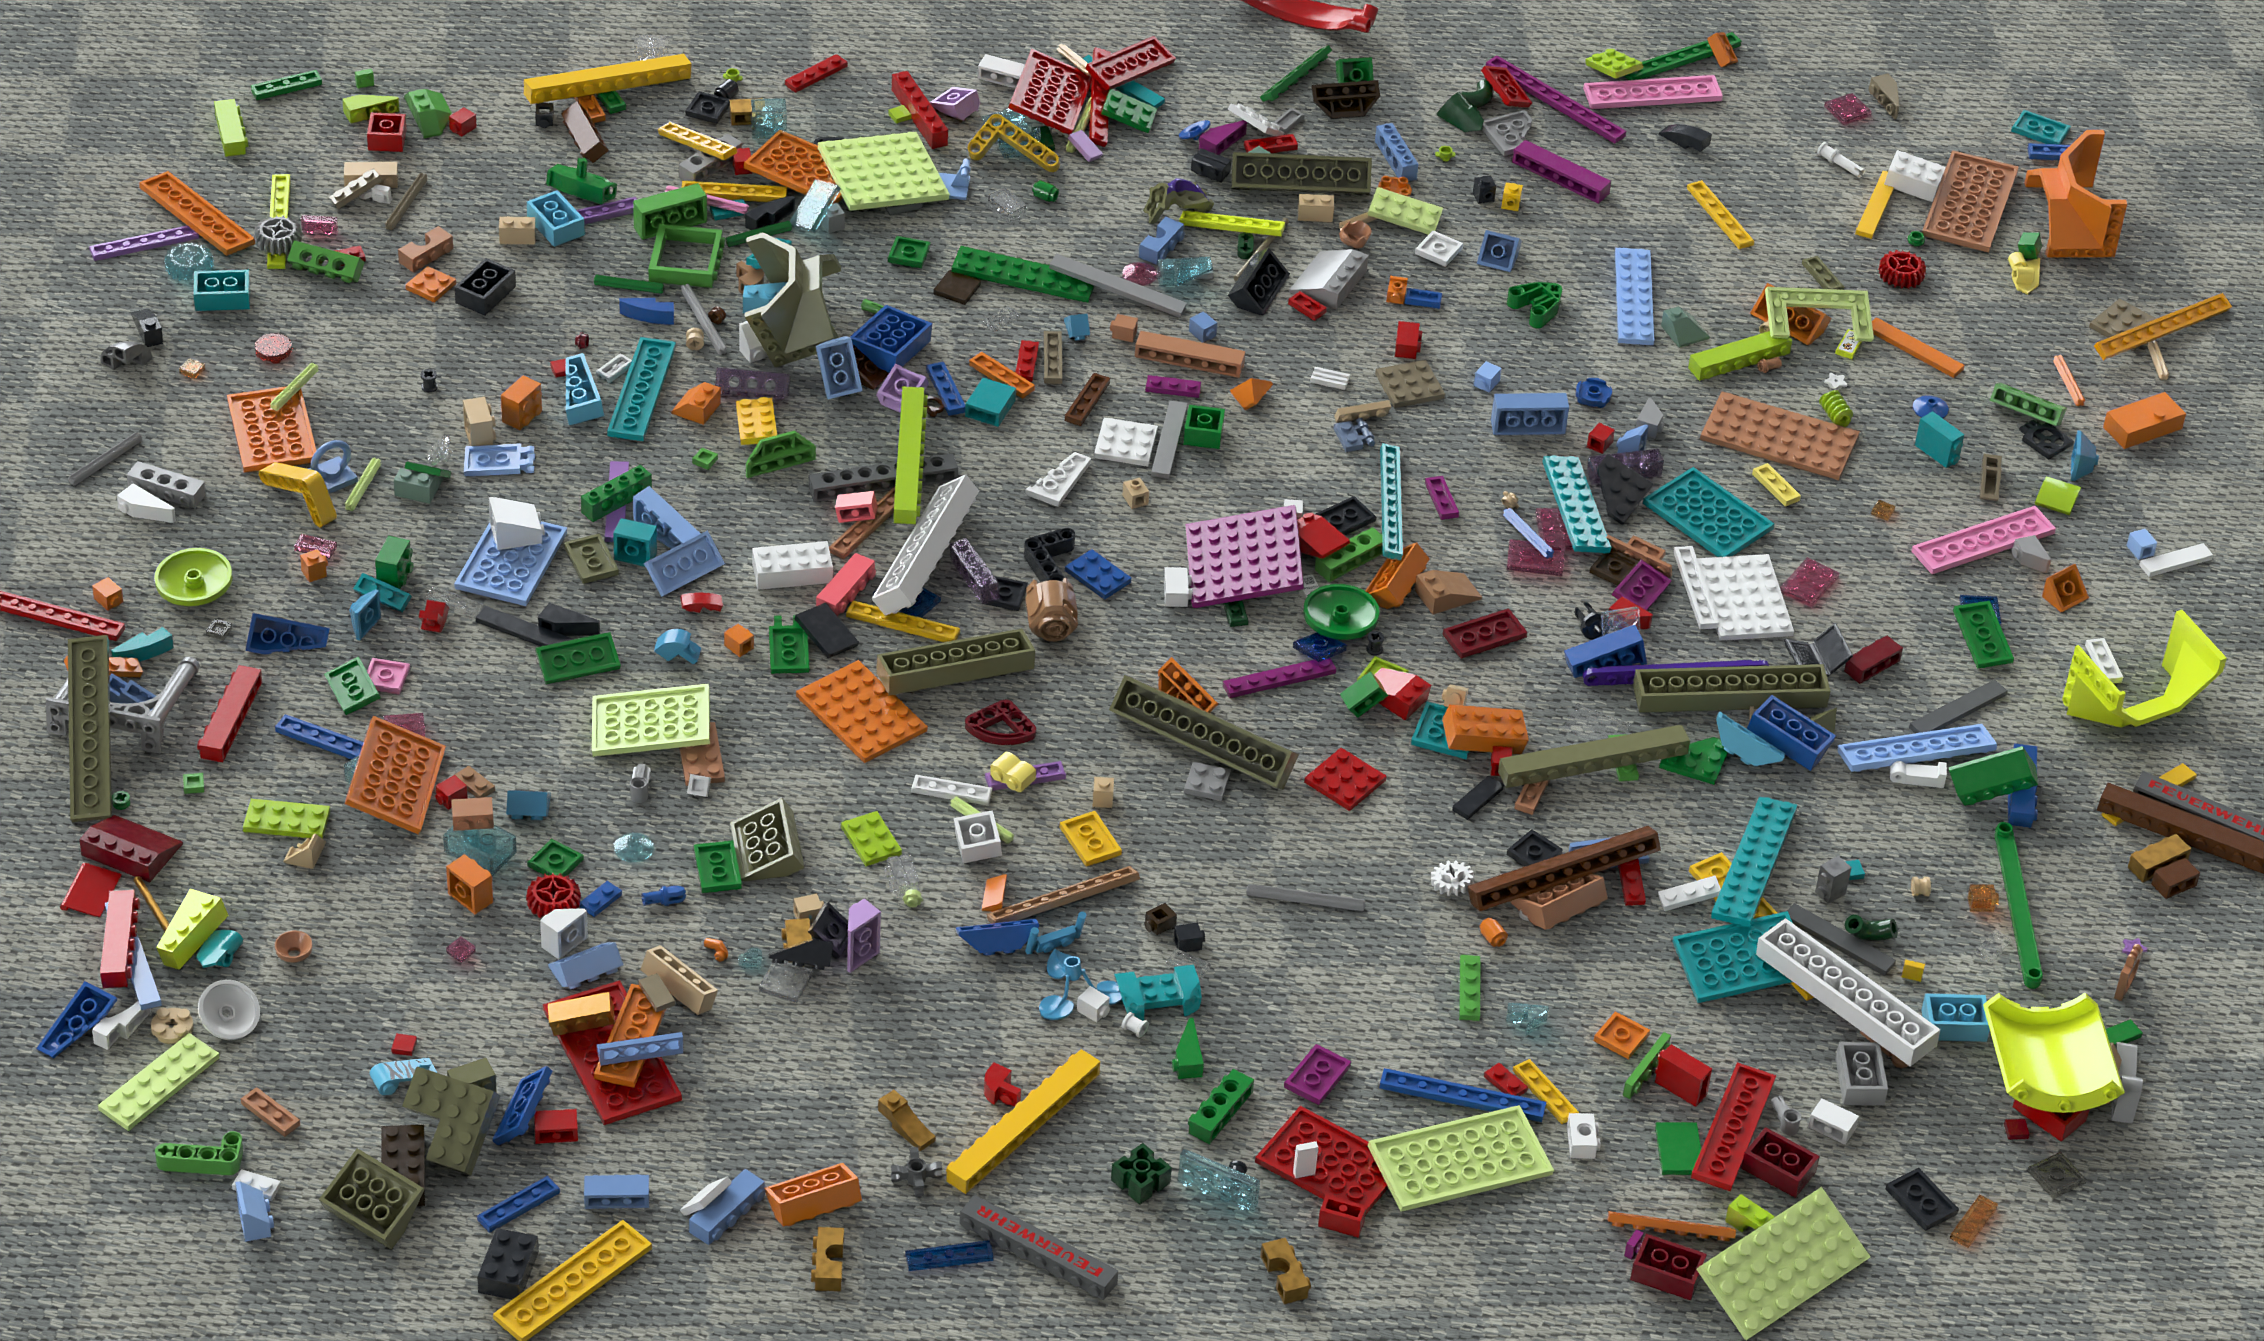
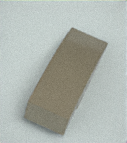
[1980,454,2002,501]

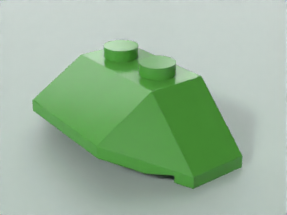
[404,89,452,138]
[746,430,816,478]

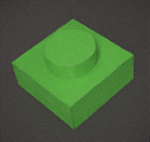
[355,69,374,89]
[692,448,718,470]
[183,773,204,794]

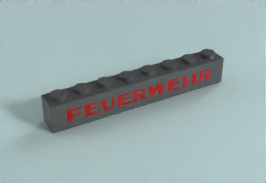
[2133,771,2264,841]
[960,1195,1118,1300]

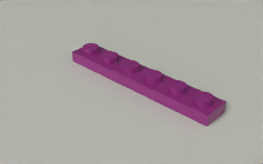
[1223,656,1336,698]

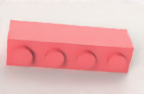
[816,553,876,616]

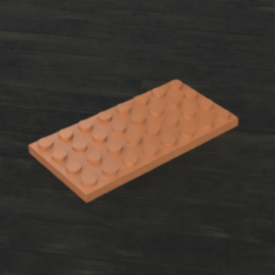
[1922,150,2019,253]
[1700,391,1860,480]

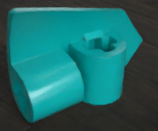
[196,930,243,968]

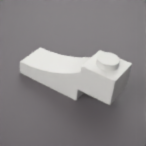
[92,1001,151,1050]

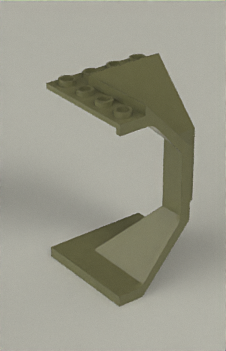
[745,232,841,367]

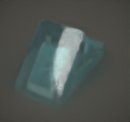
[1506,1002,1549,1035]

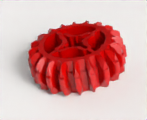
[1878,250,1926,289]
[526,873,581,918]

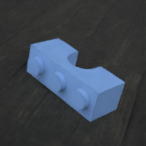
[1139,217,1185,265]

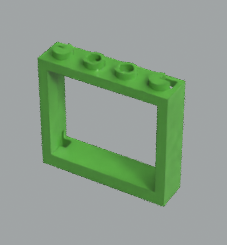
[648,224,726,288]

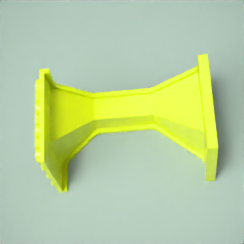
[2062,610,2227,728]

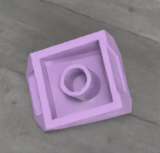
[930,87,980,121]
[877,364,929,413]

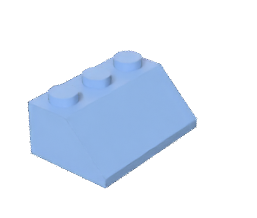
[816,336,862,399]
[548,942,623,989]

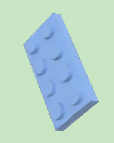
[644,530,725,597]

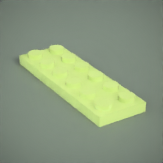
[98,1033,220,1131]

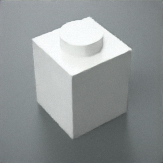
[1077,986,1110,1022]

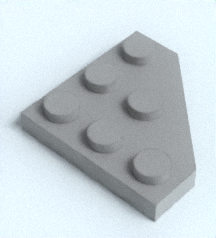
[1482,110,1533,156]

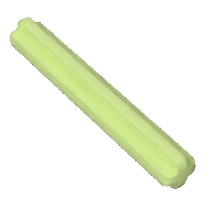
[270,363,318,411]
[345,458,381,511]
[951,797,1014,844]

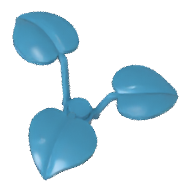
[1039,949,1122,1020]

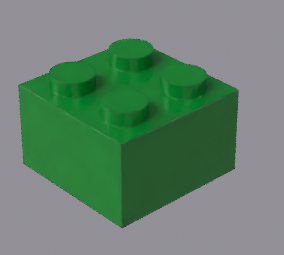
[1183,405,1225,449]
[375,535,414,589]

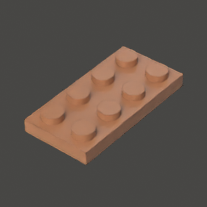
[679,722,725,786]

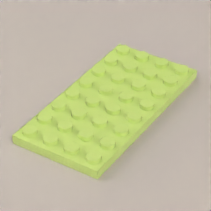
[1368,1105,1554,1212]
[1696,1187,1870,1340]

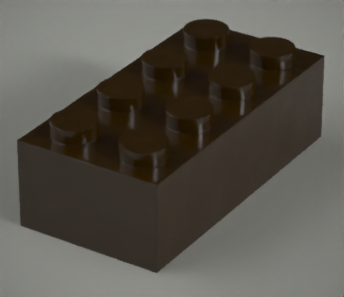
[381,1124,425,1206]

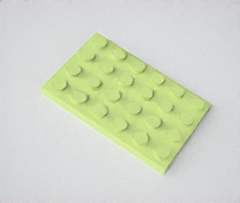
[592,684,710,757]

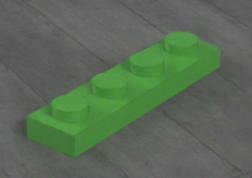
[1459,955,1481,1021]
[1623,1032,1671,1099]

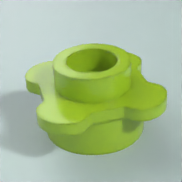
[723,68,743,82]
[1435,145,1456,162]

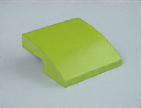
[2035,476,2081,516]

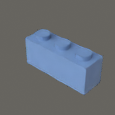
[584,1174,649,1209]

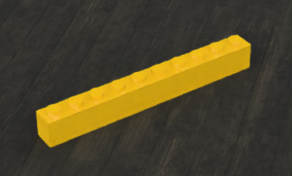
[524,54,692,104]
[946,1049,1100,1194]

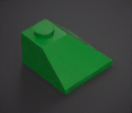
[1335,57,1374,83]

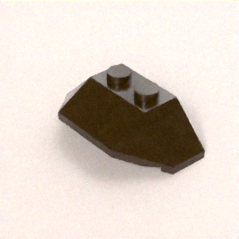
[1311,80,1380,119]

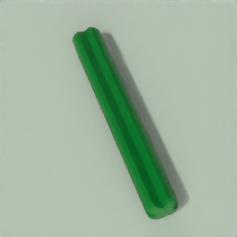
[726,221,792,247]
[594,275,664,294]

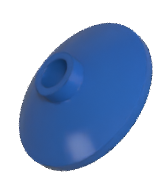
[1179,120,1211,140]
[1913,396,1949,418]

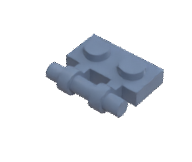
[1333,418,1375,452]

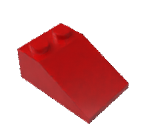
[1298,513,1350,559]
[1374,668,1431,720]

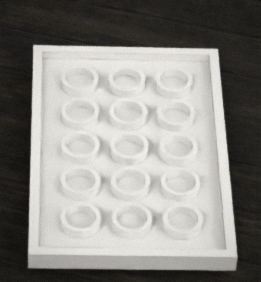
[1697,554,1794,641]

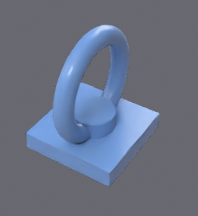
[308,440,358,494]

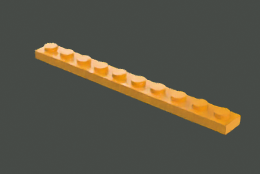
[2094,293,2232,360]

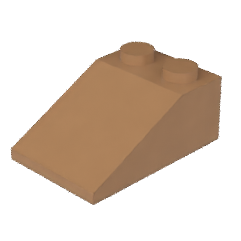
[1415,570,1482,614]

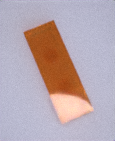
[1950,1194,1998,1248]

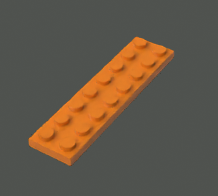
[139,171,255,256]

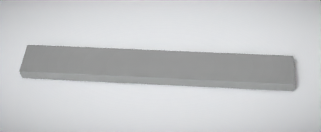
[1049,253,1187,318]

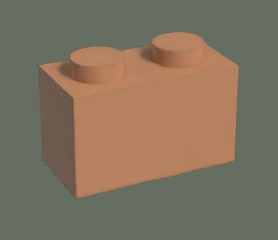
[451,797,494,831]

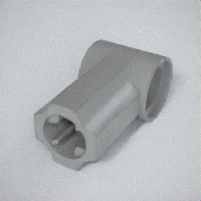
[630,764,651,803]

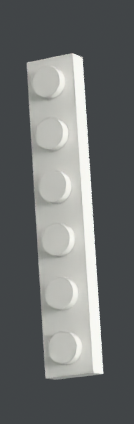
[1674,546,1719,629]

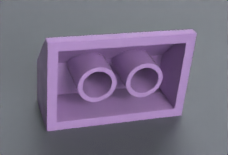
[847,899,881,973]

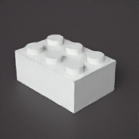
[1884,150,1946,202]

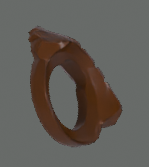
[924,396,944,417]

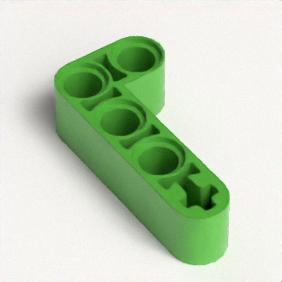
[155,1131,243,1175]

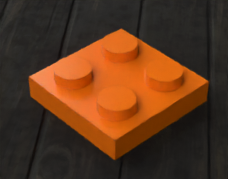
[406,266,456,303]
[1594,1011,1650,1060]

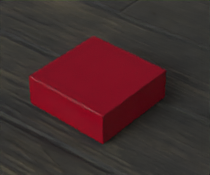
[2004,1119,2030,1140]

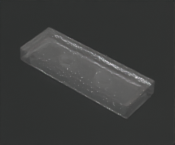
[424,586,484,620]

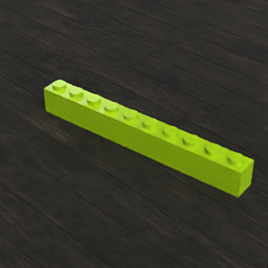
[893,386,928,524]

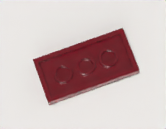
[1442,608,1528,659]

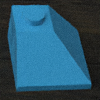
[2071,430,2099,481]
[349,589,381,641]

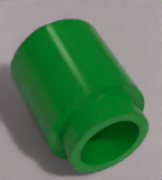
[1032,180,1059,202]

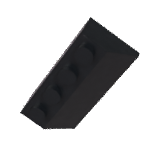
[1227,248,1290,315]

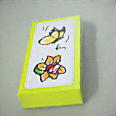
[1835,329,1862,359]

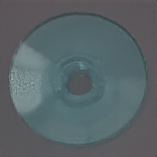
[614,832,654,862]

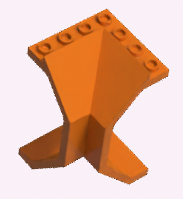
[2024,130,2127,258]

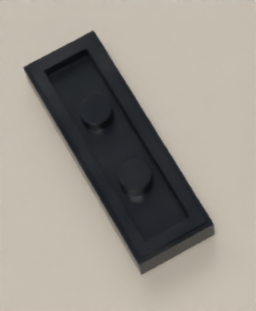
[1452,775,1504,820]

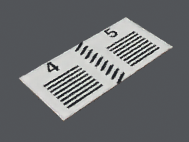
[1303,574,1319,597]

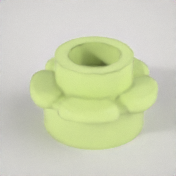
[903,889,923,908]

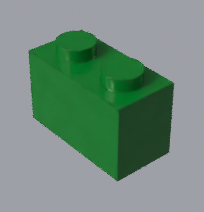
[1340,671,1388,718]

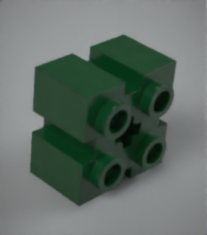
[1111,1143,1172,1205]

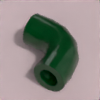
[1461,79,1494,108]
[1844,914,1898,941]

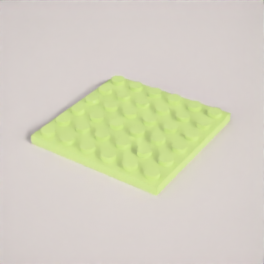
[818,132,950,211]

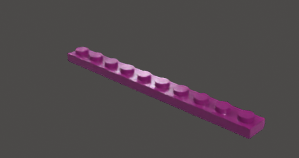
[1486,55,1627,144]

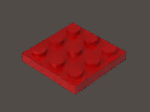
[1304,747,1387,811]

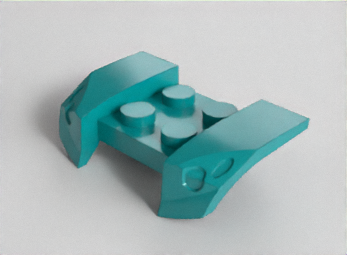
[1114,965,1202,1021]

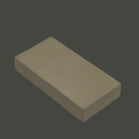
[639,973,675,1012]

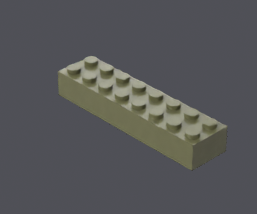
[1231,152,1372,195]
[876,628,1035,695]

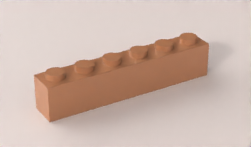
[1135,331,1245,378]

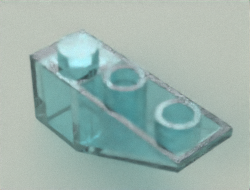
[1157,257,1213,287]

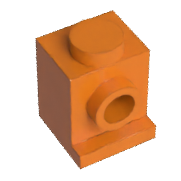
[1386,276,1408,304]

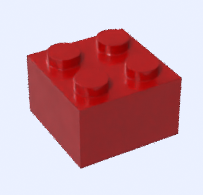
[367,112,407,152]

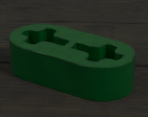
[1237,232,1254,259]

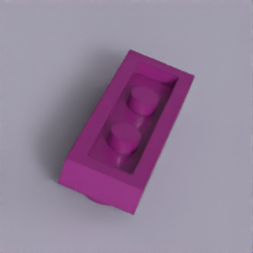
[1145,375,1201,398]
[1425,476,1459,520]

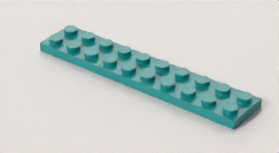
[1711,796,1797,927]

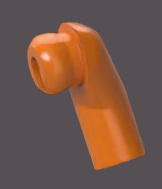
[704,938,728,962]

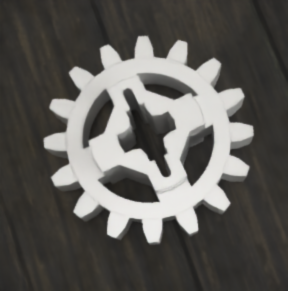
[1431,861,1474,896]

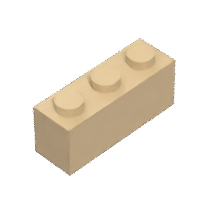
[344,162,398,188]

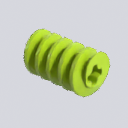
[1819,390,1853,427]

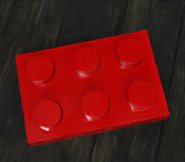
[1481,66,1532,108]

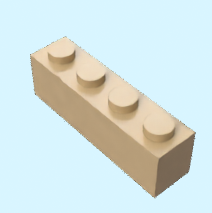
[640,945,718,1015]

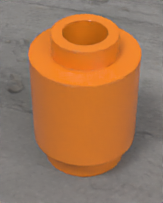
[1480,918,1508,947]

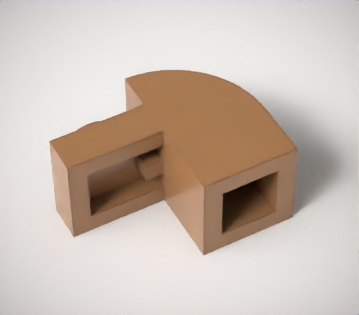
[736,261,764,294]

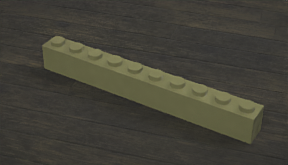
[1498,724,1690,788]

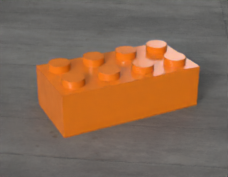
[1442,704,1529,754]

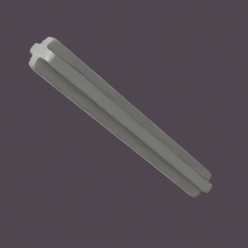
[68,432,142,486]

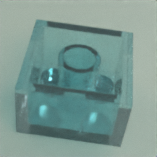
[751,98,787,139]

